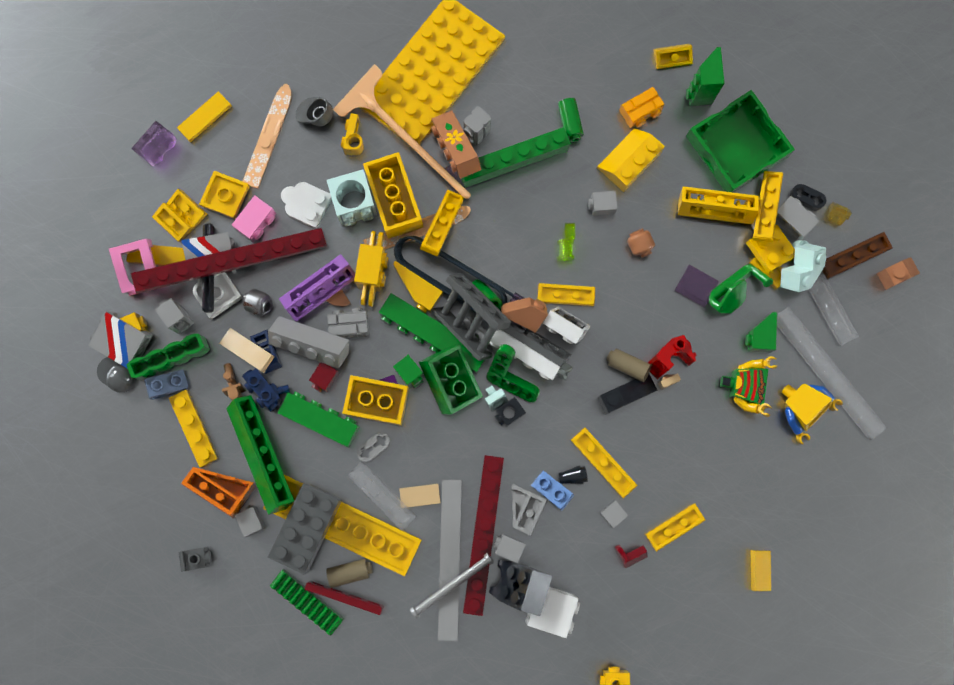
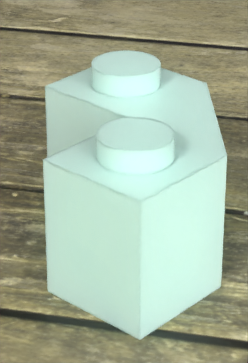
[780,243,826,292]

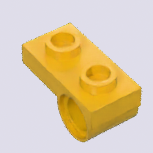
[341,113,364,156]

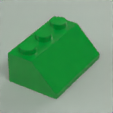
[686,47,725,106]
[419,344,483,414]

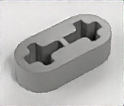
[357,432,390,462]

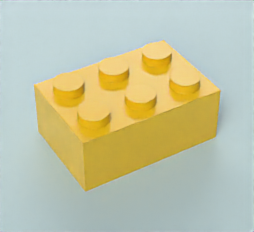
[342,375,409,426]

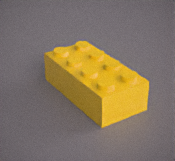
[363,152,424,239]

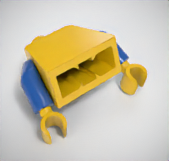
[781,384,843,445]

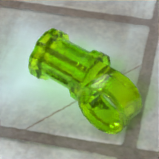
[557,223,575,261]

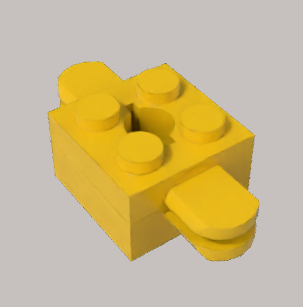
[354,231,389,307]

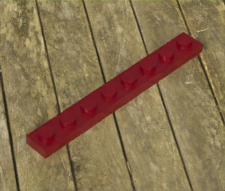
[463,455,504,616]

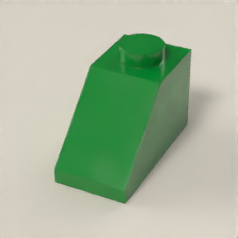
[745,312,777,353]

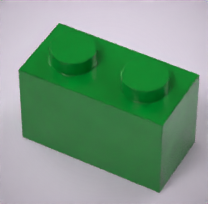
[393,355,425,389]

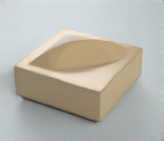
[657,373,681,390]

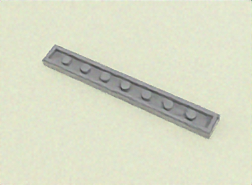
[438,480,462,641]

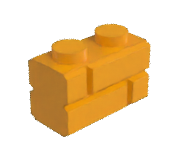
[619,87,664,128]

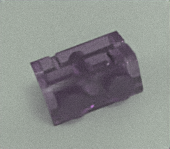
[131,121,177,167]

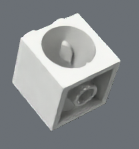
[525,586,580,638]

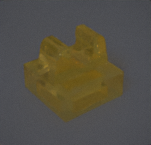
[827,202,852,226]

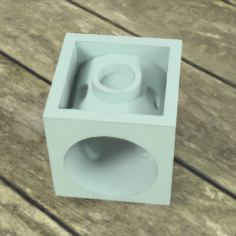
[327,169,377,226]

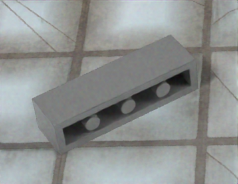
[268,316,349,368]

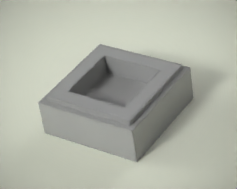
[600,500,628,528]

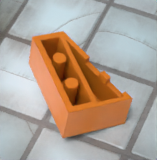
[181,467,256,519]

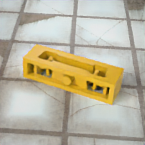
[678,186,759,224]

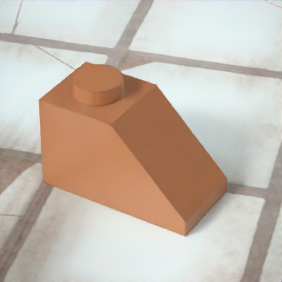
[877,257,920,290]
[501,297,548,333]

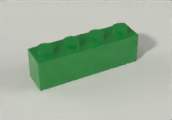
[278,391,360,448]

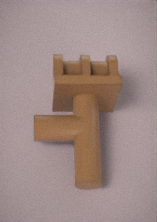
[222,363,246,401]

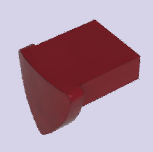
[615,545,648,568]

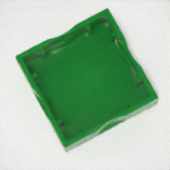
[686,90,795,193]

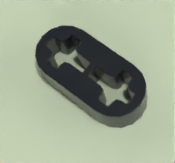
[790,184,827,211]

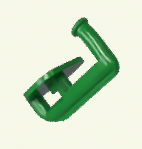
[709,264,774,314]

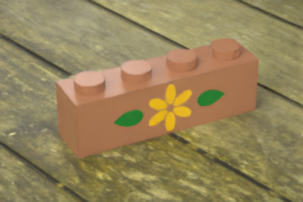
[431,110,481,179]

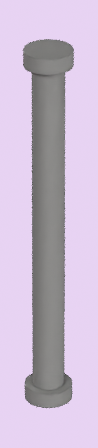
[410,553,494,619]

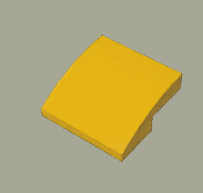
[152,189,207,242]

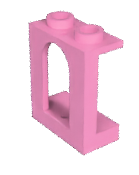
[109,239,158,296]

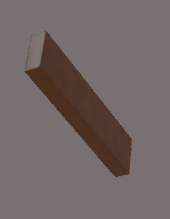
[822,232,893,279]

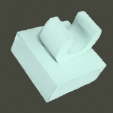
[485,386,508,411]

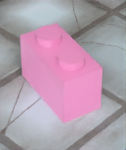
[232,195,276,242]

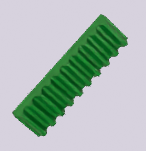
[270,569,344,636]

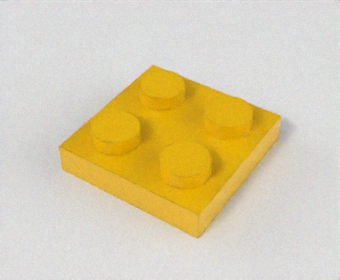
[199,171,250,219]
[746,225,795,274]

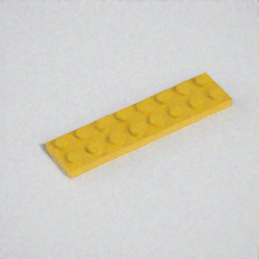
[263,474,422,577]

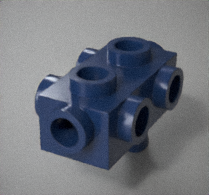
[242,368,290,412]

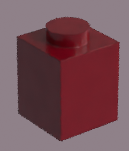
[309,362,340,392]

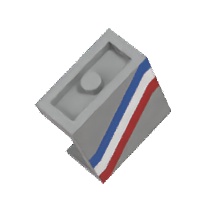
[181,232,236,281]
[88,312,153,369]

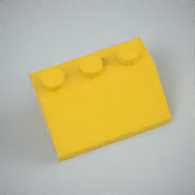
[597,128,665,192]

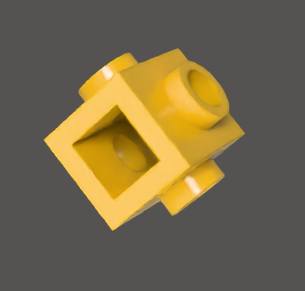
[600,666,630,685]

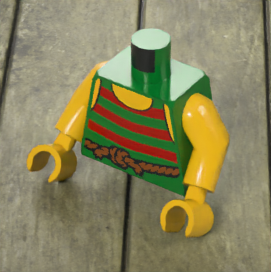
[720,356,777,417]

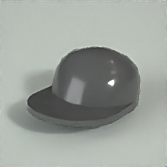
[295,97,334,127]
[97,357,137,393]

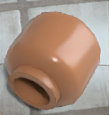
[627,228,655,258]

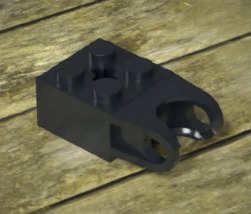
[489,560,552,616]

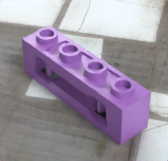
[279,254,355,322]

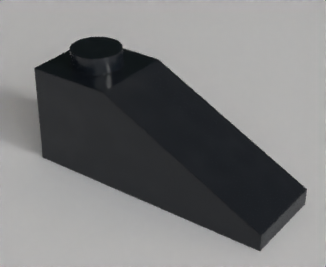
[597,374,658,415]

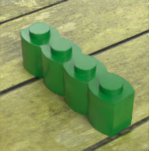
[127,334,210,380]

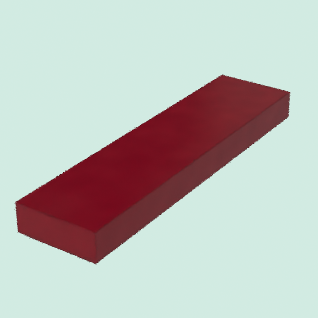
[304,581,384,615]

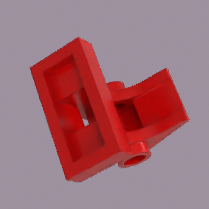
[647,335,697,380]

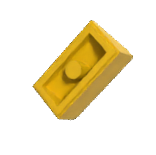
[653,44,693,69]
[750,550,771,591]

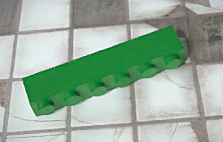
[461,127,571,188]
[379,293,486,375]
[226,395,294,515]

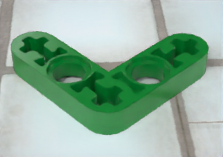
[486,344,540,402]

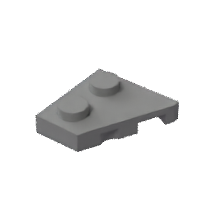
[512,484,548,536]

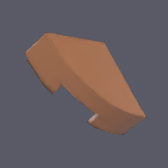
[326,289,351,307]

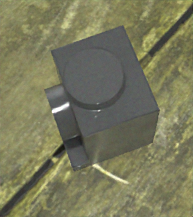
[179,547,212,572]

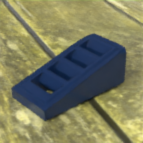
[250,329,282,374]

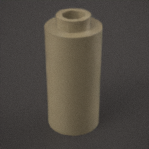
[607,348,652,382]
[326,559,373,588]

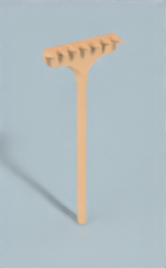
[333,64,471,199]

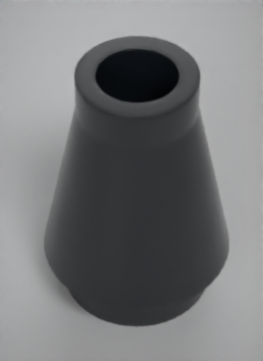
[559,465,588,484]

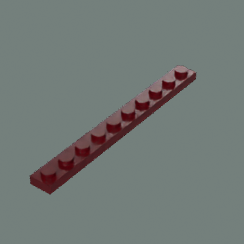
[131,228,327,294]

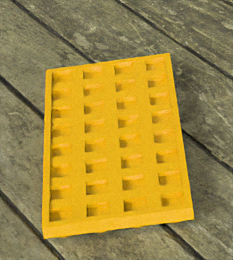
[359,0,505,145]

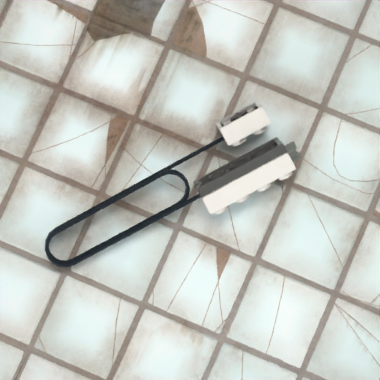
[394,236,590,380]

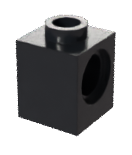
[495,397,526,427]

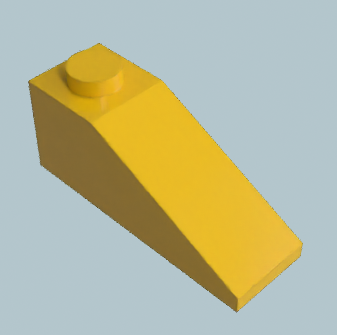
[393,261,443,314]

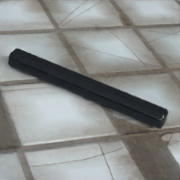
[202,223,214,313]

